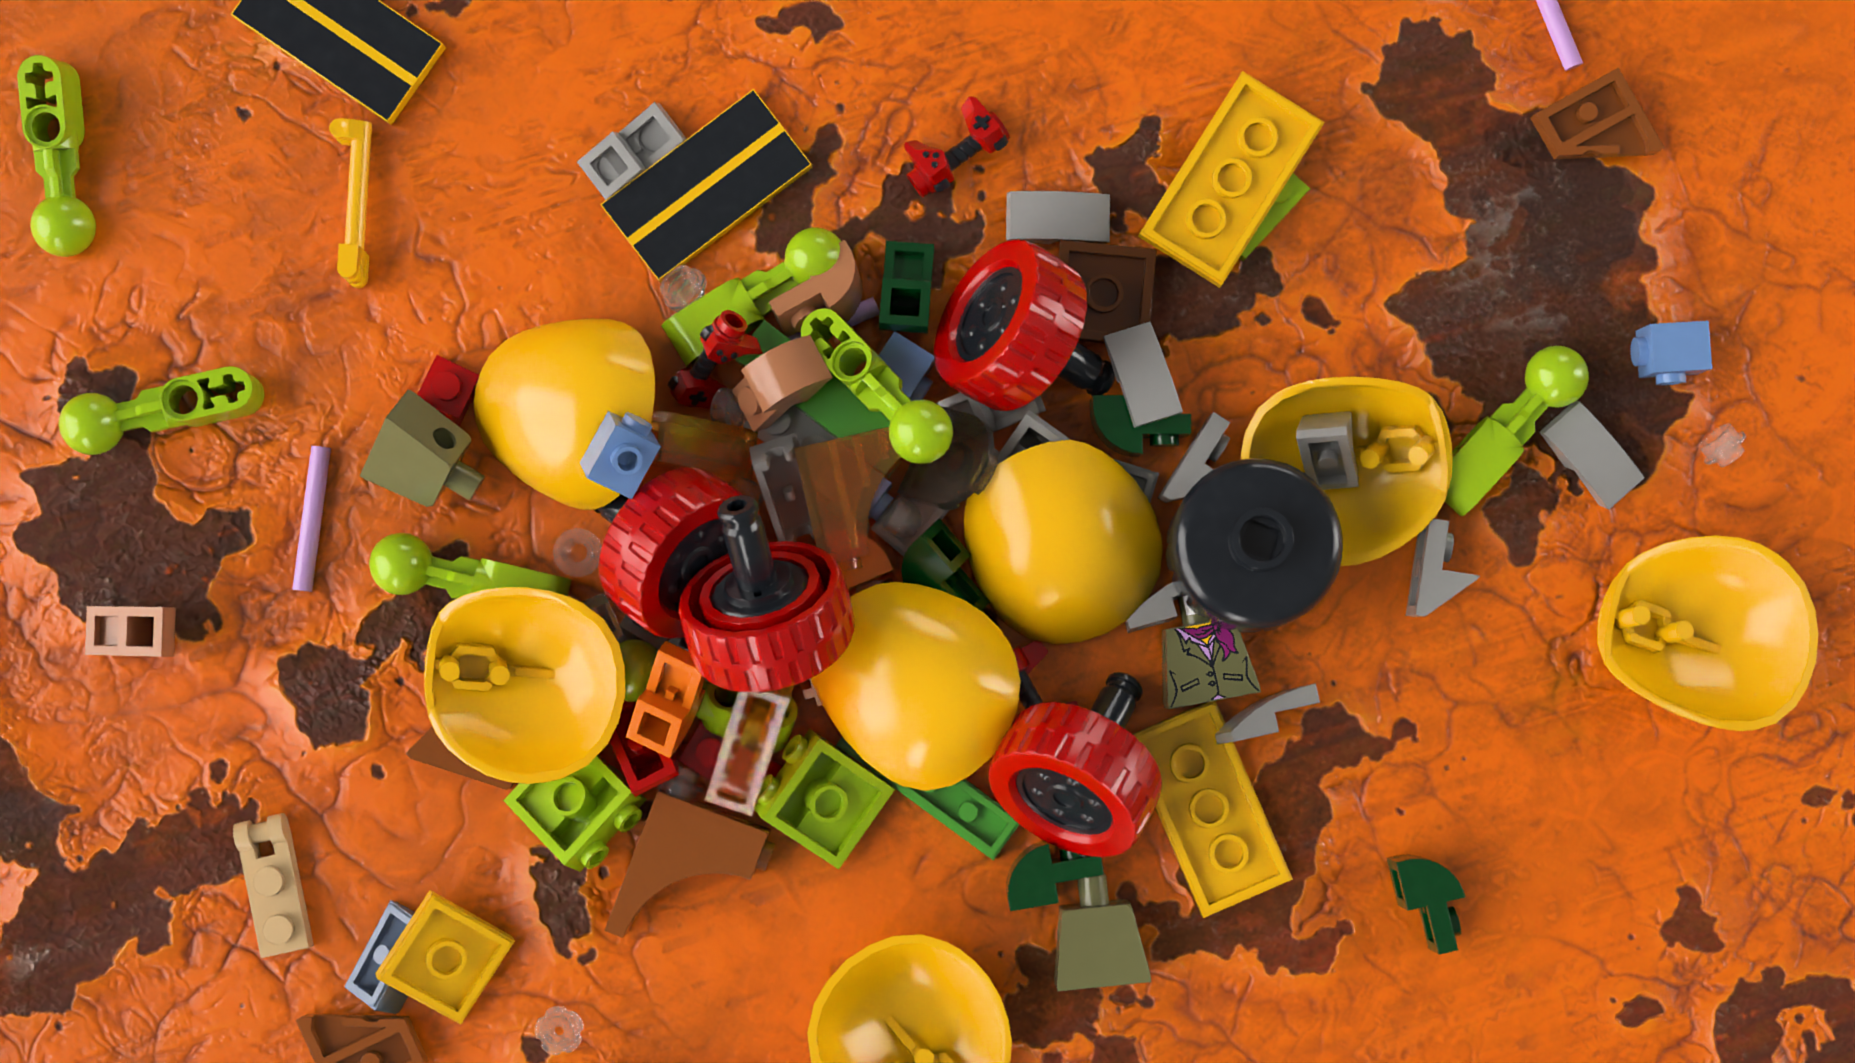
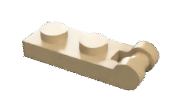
[233,813,314,958]

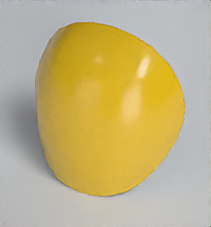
[474,318,655,510]
[1241,377,1453,566]
[964,440,1163,644]
[1597,535,1818,731]
[811,582,1021,791]
[424,587,626,784]
[807,934,1012,1063]

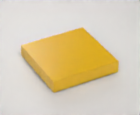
[375,890,515,1025]

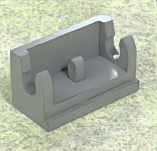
[749,433,825,542]

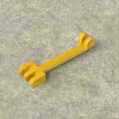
[329,118,372,288]

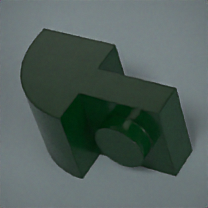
[879,241,934,334]
[1089,395,1191,457]
[901,518,990,611]
[1006,841,1104,912]
[1387,855,1465,955]

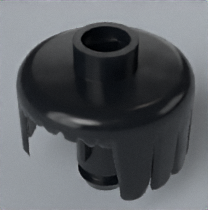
[1166,458,1343,633]

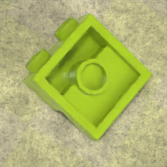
[753,729,895,869]
[503,754,647,872]

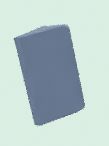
[344,900,415,1014]

